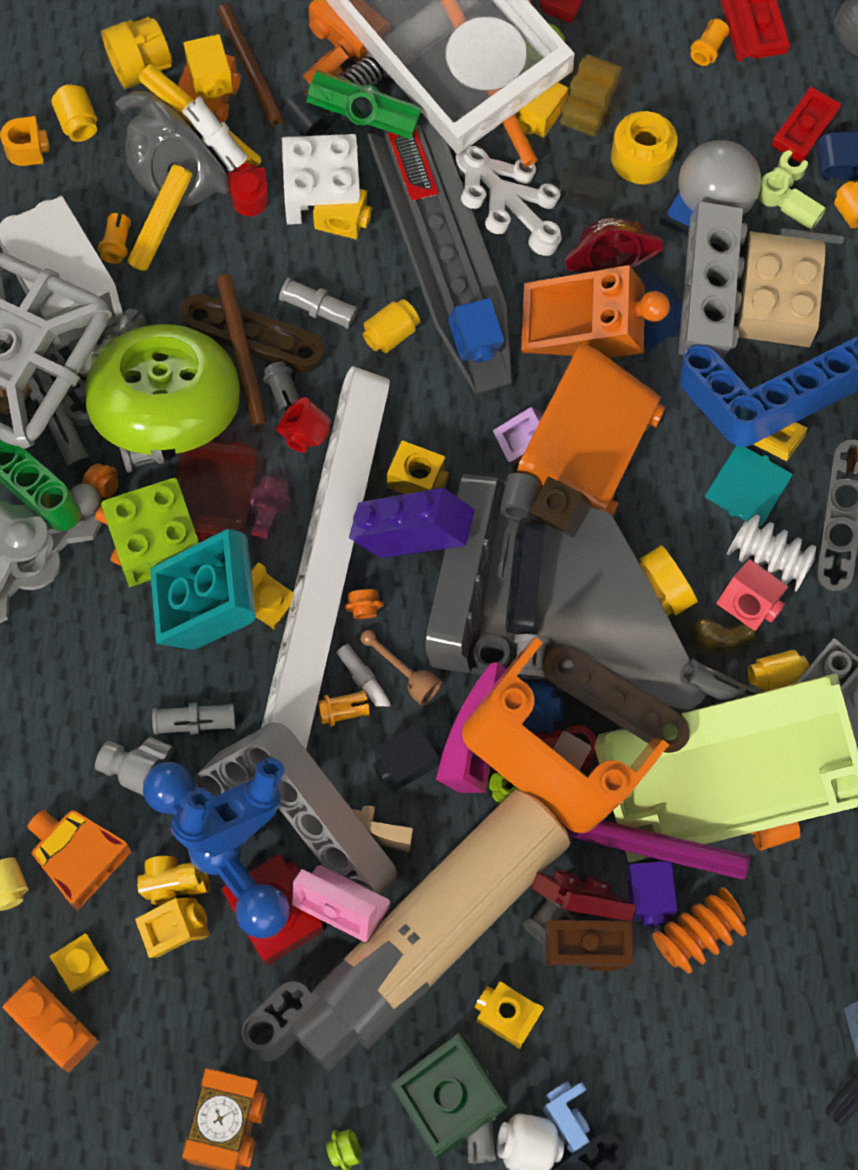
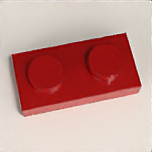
[771,87,842,163]

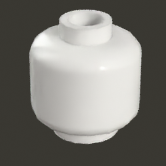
[497,1113,564,1170]

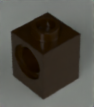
[529,476,592,538]

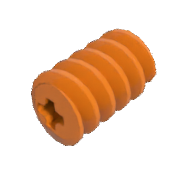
[652,887,747,974]

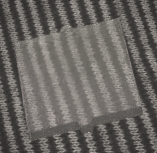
[780,228,844,245]

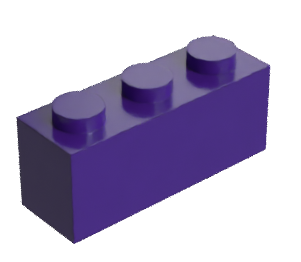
[349,488,475,558]

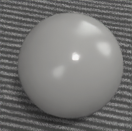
[678,140,761,214]

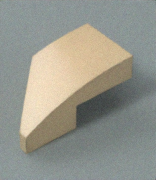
[352,806,413,853]

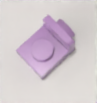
[493,407,543,466]

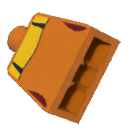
[28,809,132,911]

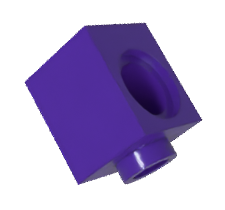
[626,861,677,927]

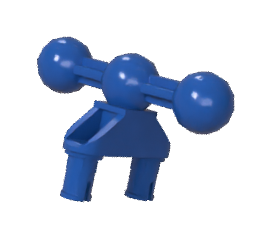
[143,758,289,939]

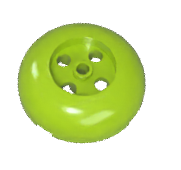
[84,324,240,455]

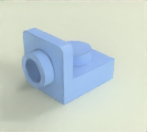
[543,1081,590,1154]

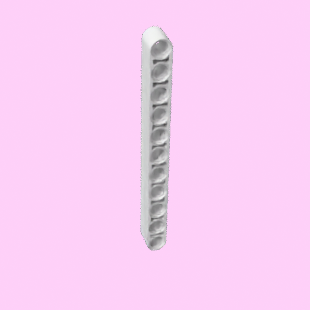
[261,366,390,749]

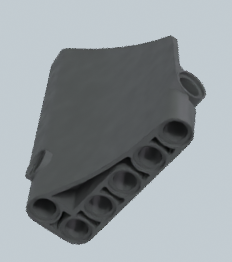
[426,473,706,711]

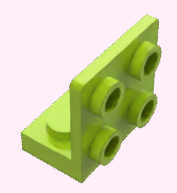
[101,478,199,588]

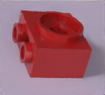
[221,854,324,967]

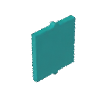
[704,446,793,528]

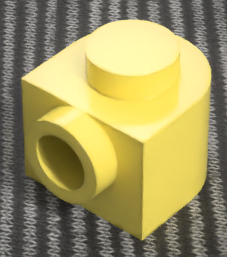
[0,857,28,911]

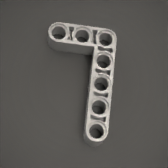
[194,722,397,896]

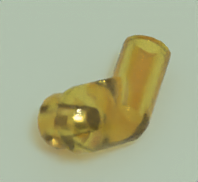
[693,618,755,653]

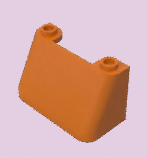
[516,343,666,516]

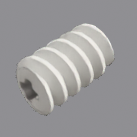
[727,514,816,592]

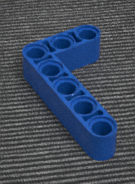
[680,336,858,447]

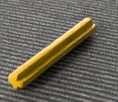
[139,64,261,168]

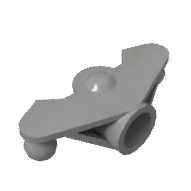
[0,483,103,623]

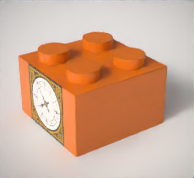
[182,1068,267,1170]

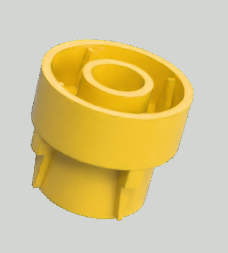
[101,17,172,90]
[639,545,698,616]

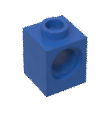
[447,298,504,363]

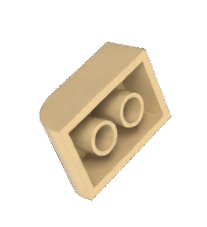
[737,231,825,347]

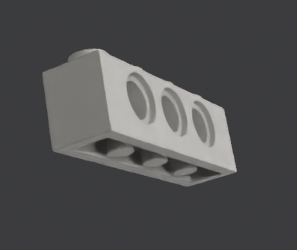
[678,201,747,359]

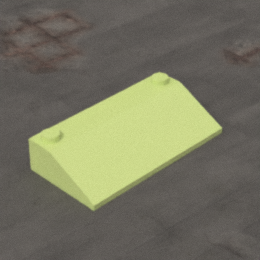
[594,673,858,862]

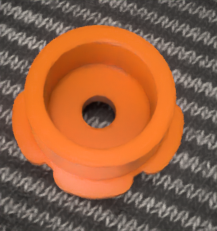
[82,463,119,499]
[344,589,384,619]

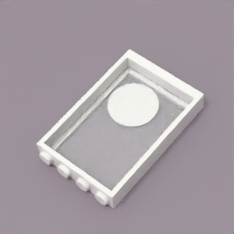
[326,0,574,155]

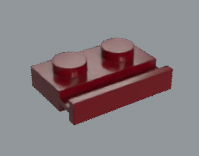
[532,870,636,921]

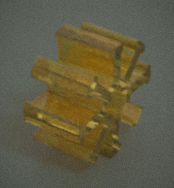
[560,54,622,137]

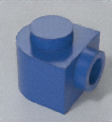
[522,682,564,733]

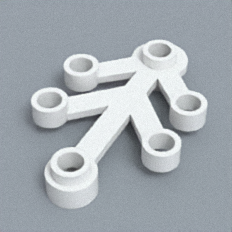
[455,146,561,256]

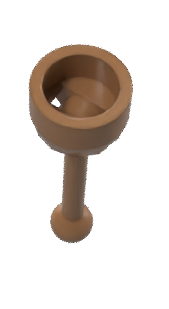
[361,630,443,706]

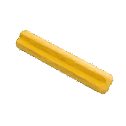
[128,164,192,271]

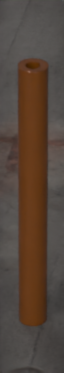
[217,4,284,127]
[216,274,267,426]

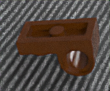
[545,920,633,971]

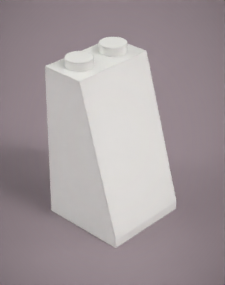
[0,196,124,350]

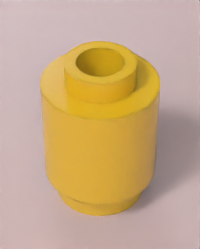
[51,84,98,142]
[363,299,420,353]
[747,650,810,692]

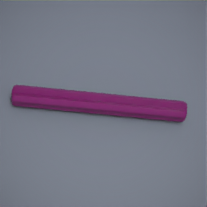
[560,820,750,879]

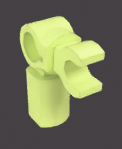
[758,150,826,230]

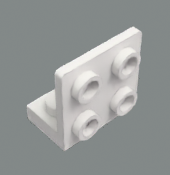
[282,134,360,224]

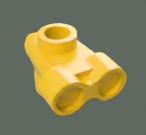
[137,856,210,905]

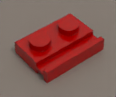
[720,0,790,62]

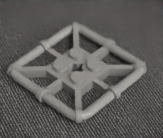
[0,252,112,449]

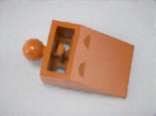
[521,265,670,358]

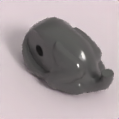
[114,91,230,207]

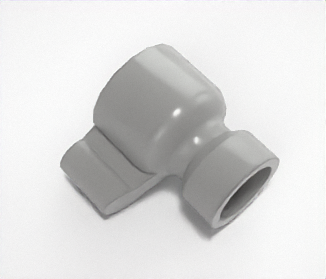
[95,737,174,796]

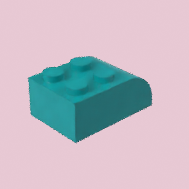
[150,529,256,650]

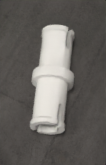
[182,97,248,171]

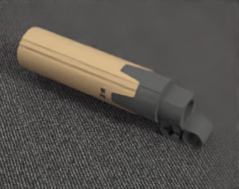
[242,790,570,1072]

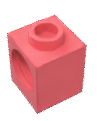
[716,559,789,631]

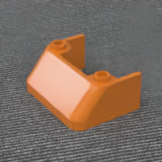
[461,637,669,833]

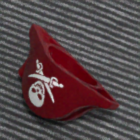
[565,217,663,273]

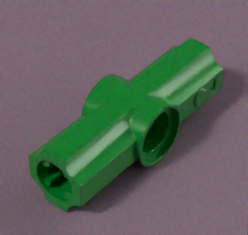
[306,69,422,140]

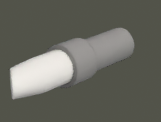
[336,643,391,706]

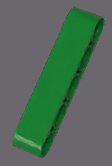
[0,440,82,531]

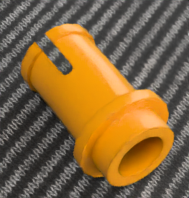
[691,19,729,66]
[98,213,131,264]
[317,690,369,727]

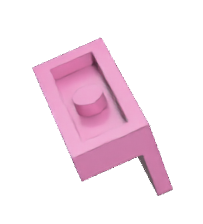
[292,865,390,943]

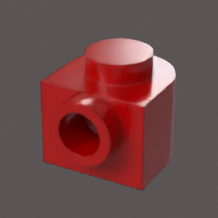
[228,163,269,216]
[276,397,331,453]

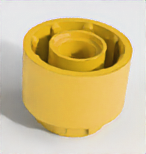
[611,111,678,184]

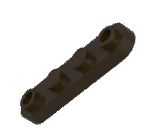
[180,294,324,372]
[544,646,691,753]

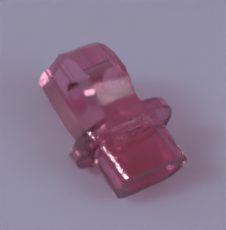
[250,476,291,539]

